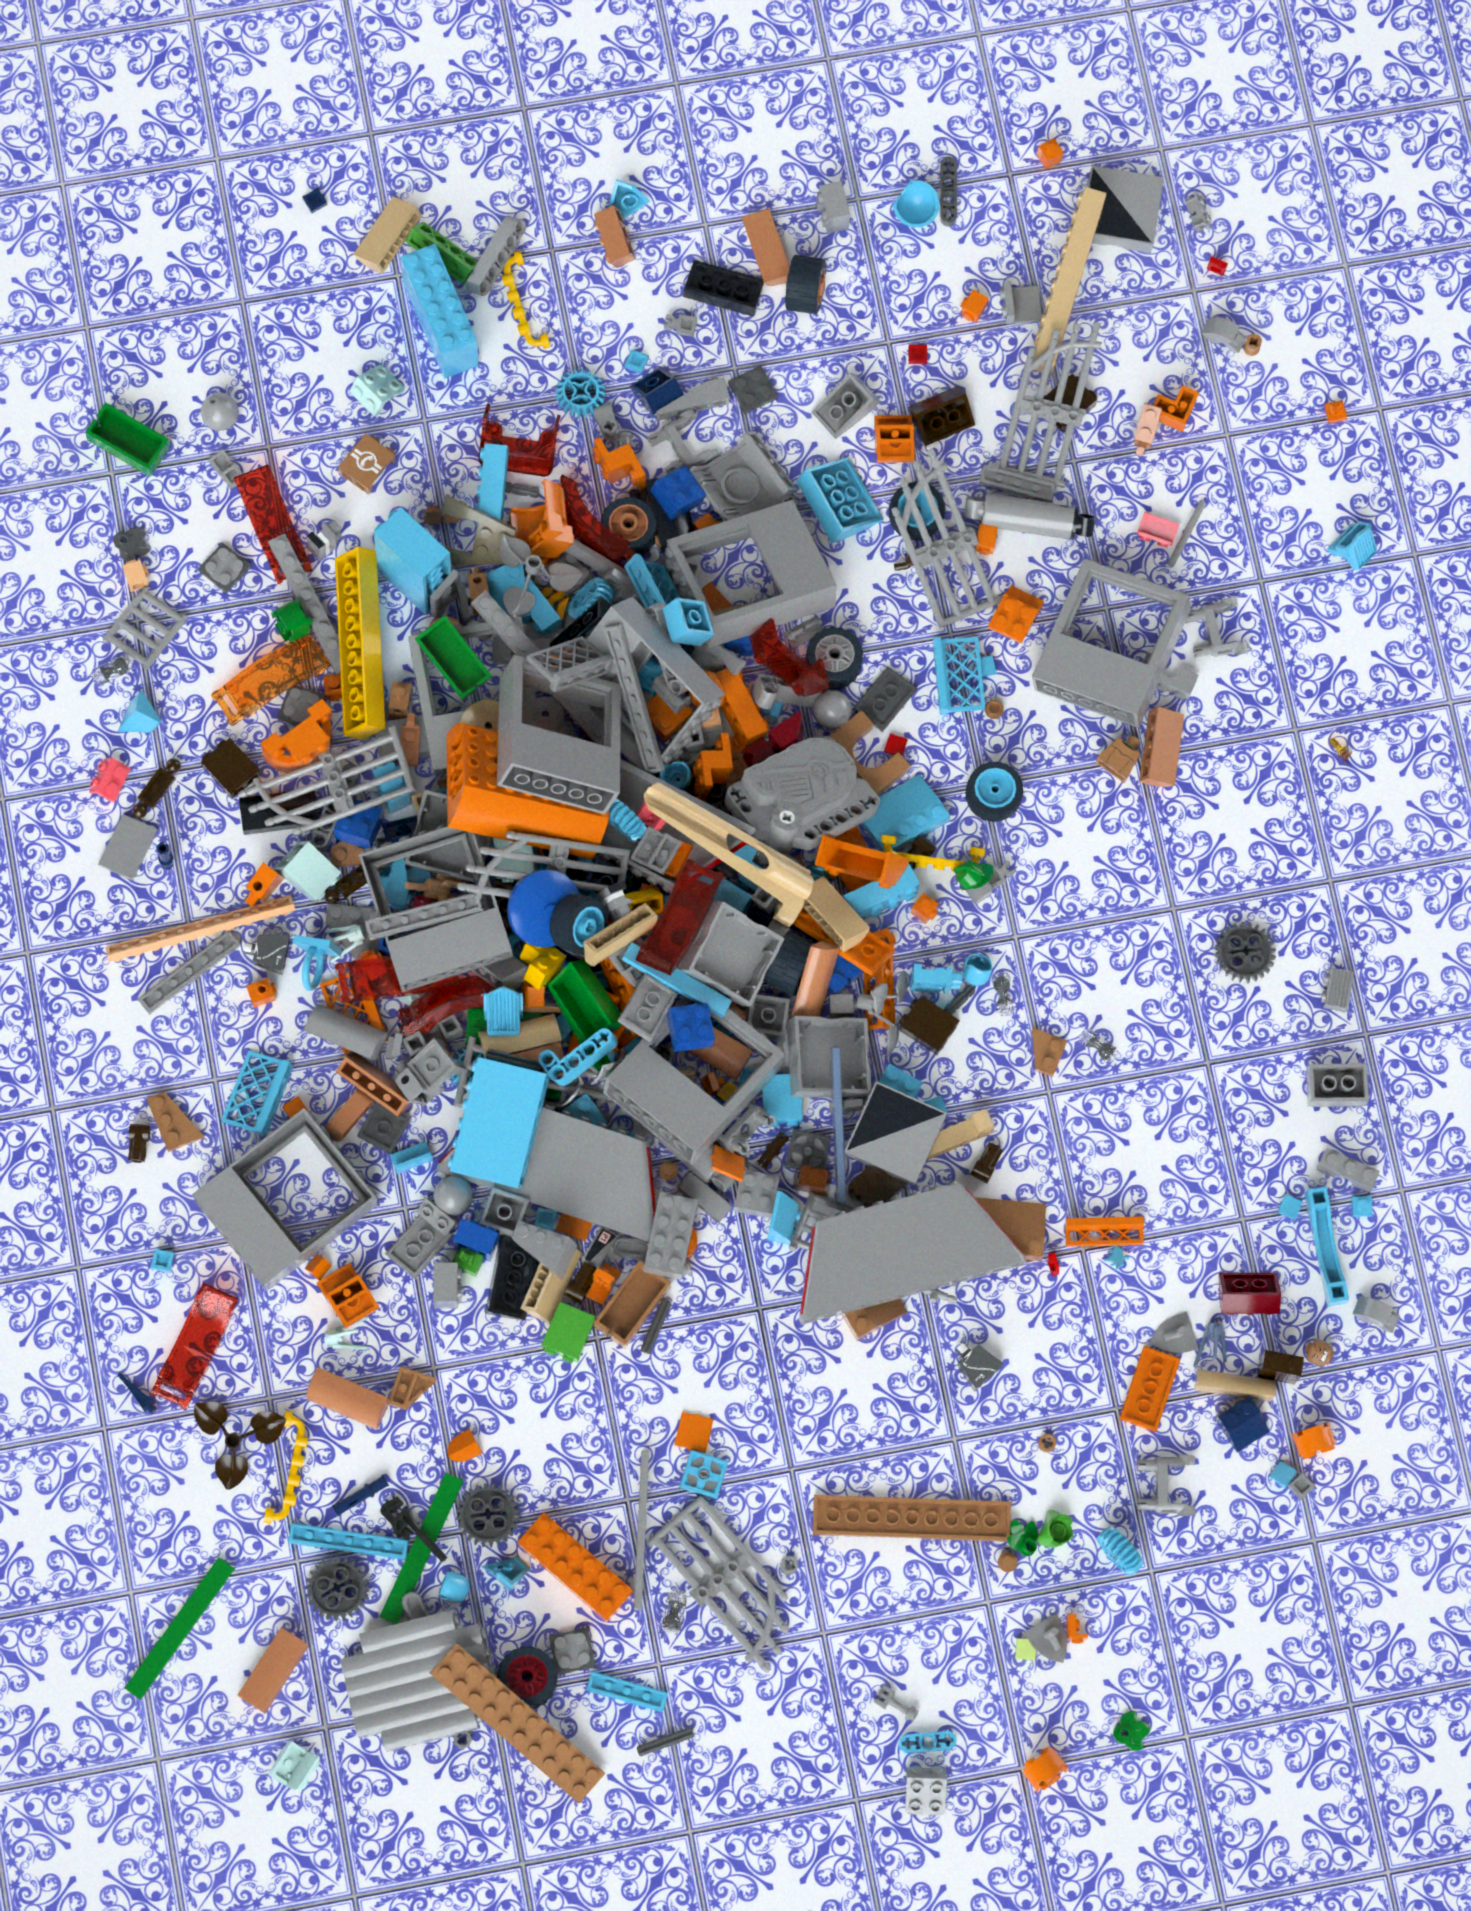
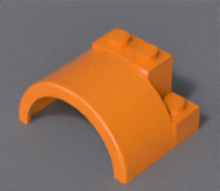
[509,479,574,559]
[261,699,332,773]

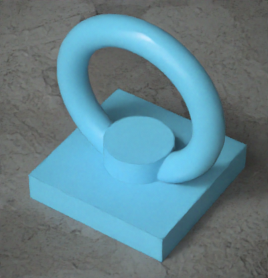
[293,935,342,991]

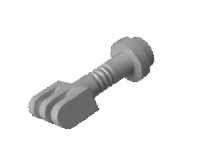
[873,1685,919,1721]

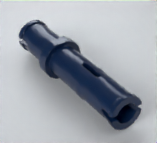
[157,842,174,870]
[332,1475,389,1517]

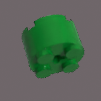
[271,600,313,644]

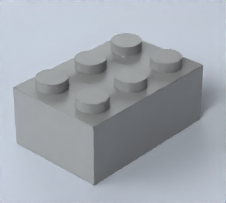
[1306,1063,1369,1107]

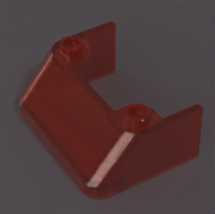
[479,404,561,477]
[749,618,830,697]

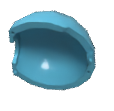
[893,180,939,228]

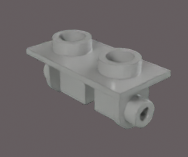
[1185,192,1212,232]
[783,616,824,649]
[417,1197,457,1236]

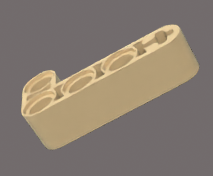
[927,1109,995,1160]

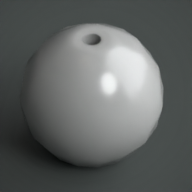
[200,393,239,431]
[813,690,852,729]
[433,1176,473,1216]

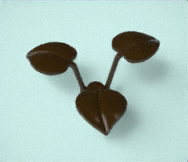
[194,1401,286,1490]

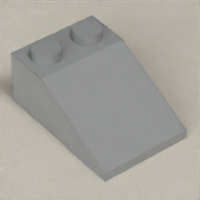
[811,373,881,439]

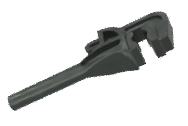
[380,1496,447,1562]

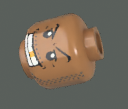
[1304,1338,1335,1367]

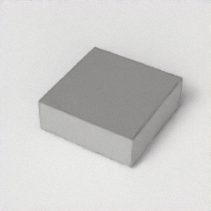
[1288,1472,1315,1500]

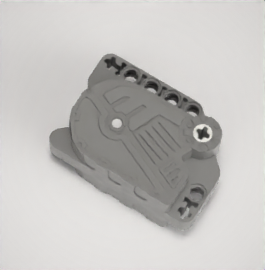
[724,736,880,855]

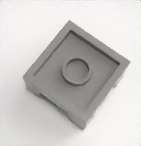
[407,1038,466,1095]

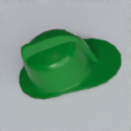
[953,860,994,890]

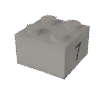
[816,181,850,234]
[748,994,790,1042]
[734,1170,780,1219]
[479,1187,529,1238]
[433,1262,462,1309]

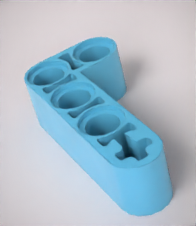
[539,1028,618,1086]

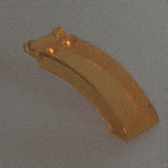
[211,635,331,726]

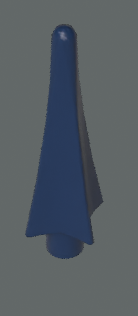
[118,1373,157,1414]

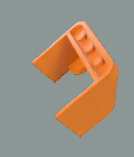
[814,835,910,889]

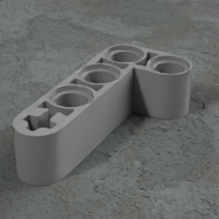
[752,674,826,710]

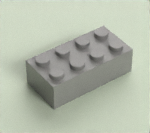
[643,1192,698,1280]

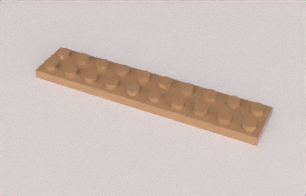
[813,1495,1011,1542]
[429,1642,606,1803]

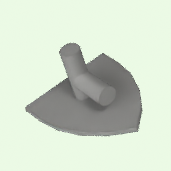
[1150,1312,1199,1353]
[1024,1613,1067,1663]

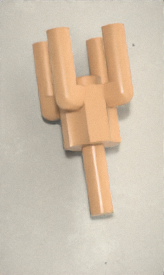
[405,874,469,902]

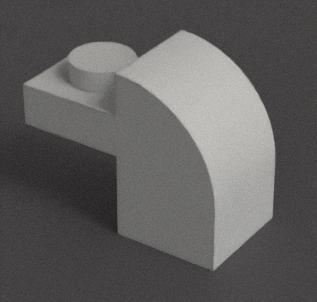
[1201,317,1246,353]
[602,568,639,605]
[686,725,723,753]
[1352,1296,1400,1333]

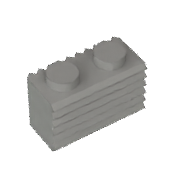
[1321,968,1354,1012]

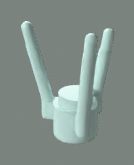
[325,924,366,963]
[325,1316,369,1350]

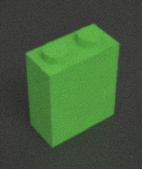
[542,1302,596,1363]

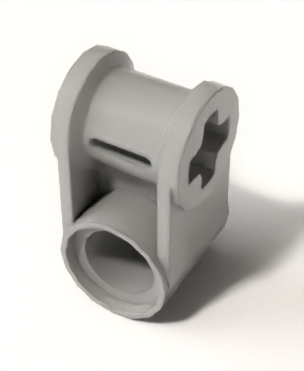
[593,402,618,441]

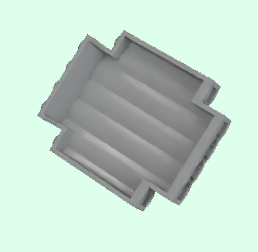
[340,1610,496,1752]

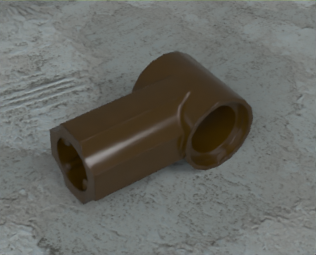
[907,835,937,870]
[128,1124,150,1163]
[970,1143,1003,1184]
[564,1263,596,1304]

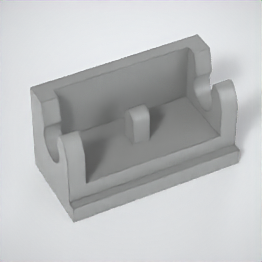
[651,674,692,714]

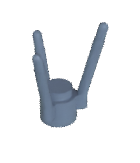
[1193,1323,1227,1368]

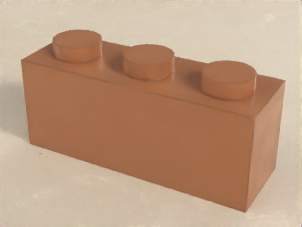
[594,205,636,268]

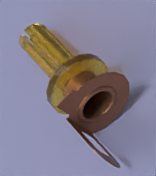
[1329,738,1353,768]

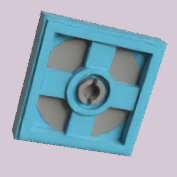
[679,1450,729,1500]

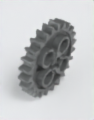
[1214,922,1276,984]
[456,1483,520,1548]
[305,1556,370,1622]

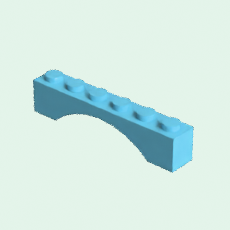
[1304,1186,1349,1307]

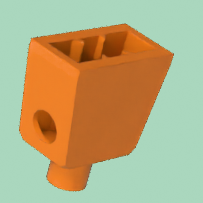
[243,862,284,907]

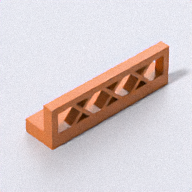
[863,955,895,1031]
[1064,1216,1144,1247]

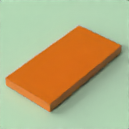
[1119,1346,1181,1433]

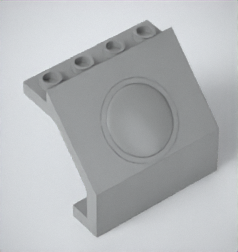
[689,431,797,522]

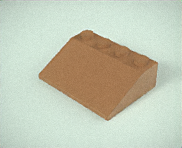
[975,1197,1046,1262]
[841,1299,907,1341]

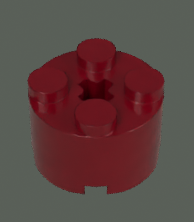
[741,738,775,767]

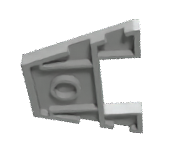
[690,642,746,675]

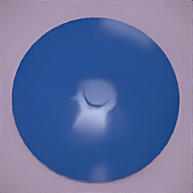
[507,869,579,947]

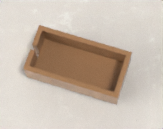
[593,1260,671,1349]

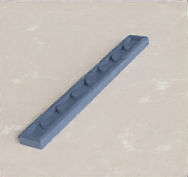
[830,1046,846,1203]

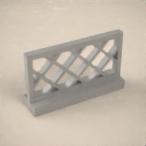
[526,636,614,692]

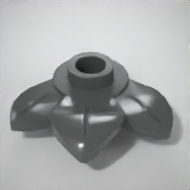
[113,527,150,562]

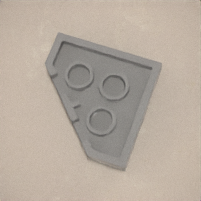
[325,903,380,965]

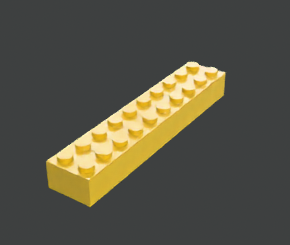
[335,547,386,740]

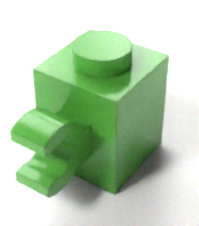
[452,1247,484,1277]

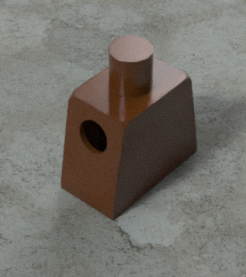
[792,1165,832,1197]

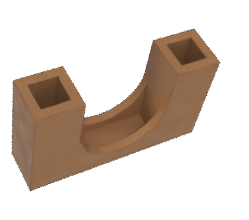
[829,710,911,796]

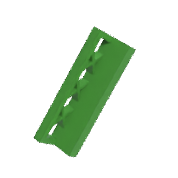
[406,221,478,284]

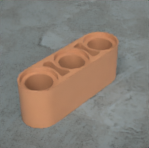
[325,1089,375,1142]

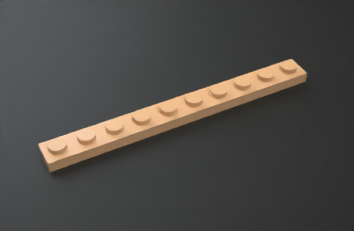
[105,895,295,962]

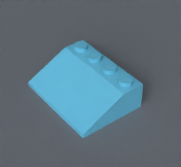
[796,457,884,543]
[855,775,950,852]

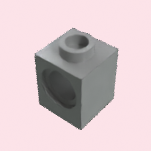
[829,994,857,1018]

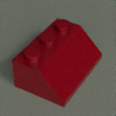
[768,711,804,754]
[1218,1273,1281,1315]

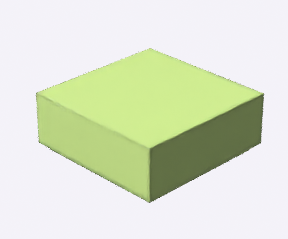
[1015,1638,1036,1661]

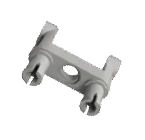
[647,409,720,474]
[1185,597,1250,659]
[713,1101,776,1155]
[1137,1455,1196,1516]

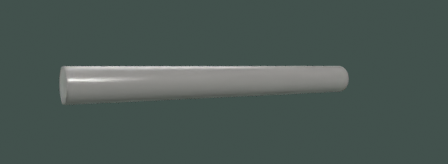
[1167,501,1206,567]

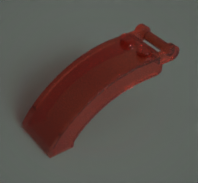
[234,464,313,585]
[557,474,637,570]
[635,859,724,976]
[334,957,460,1003]
[397,976,516,1036]
[150,1283,239,1411]

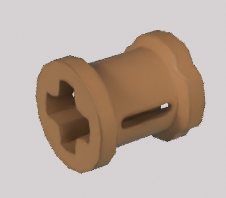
[1243,334,1262,356]

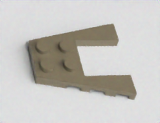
[442,494,516,565]

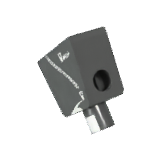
[243,935,290,975]
[955,1343,1003,1392]

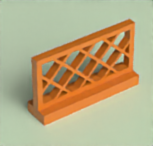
[320,966,388,1055]

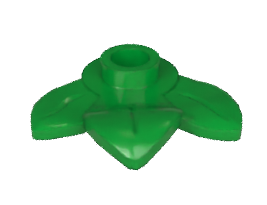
[1007,1519,1038,1556]
[1113,1711,1151,1751]

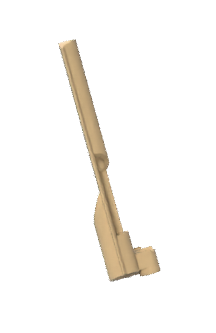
[643,782,813,928]

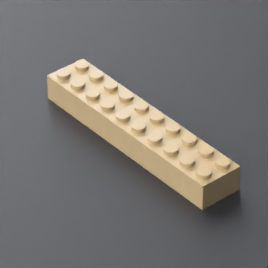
[1033,187,1106,376]

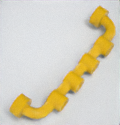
[501,250,551,349]
[881,835,986,872]
[263,1411,308,1524]

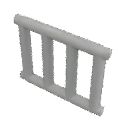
[102,587,188,670]

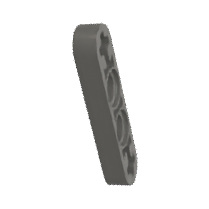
[940,157,957,227]

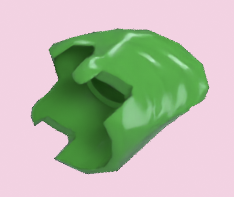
[1037,1510,1073,1548]

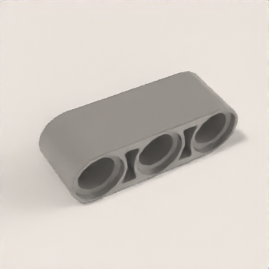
[677,1172,732,1223]

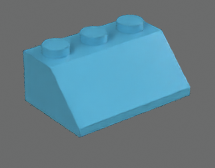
[486,563,531,624]

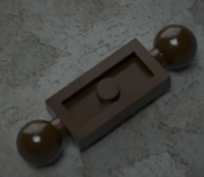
[132,758,181,819]
[324,865,386,904]

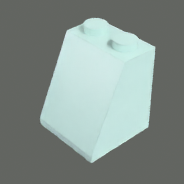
[493,838,538,883]
[274,841,341,901]

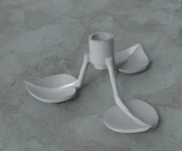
[499,534,583,617]
[857,970,908,1058]
[555,1048,627,1107]

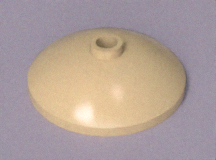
[460,700,499,731]

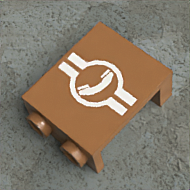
[338,433,396,495]

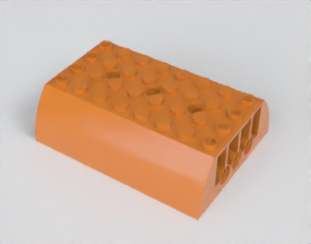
[446,723,609,860]

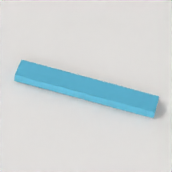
[622,942,732,1018]
[288,1523,409,1560]

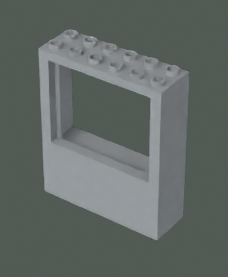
[665,500,837,648]
[1032,559,1191,728]
[565,597,725,777]
[408,614,540,775]
[497,655,621,815]
[358,824,513,992]
[603,996,785,1165]
[192,1108,378,1291]

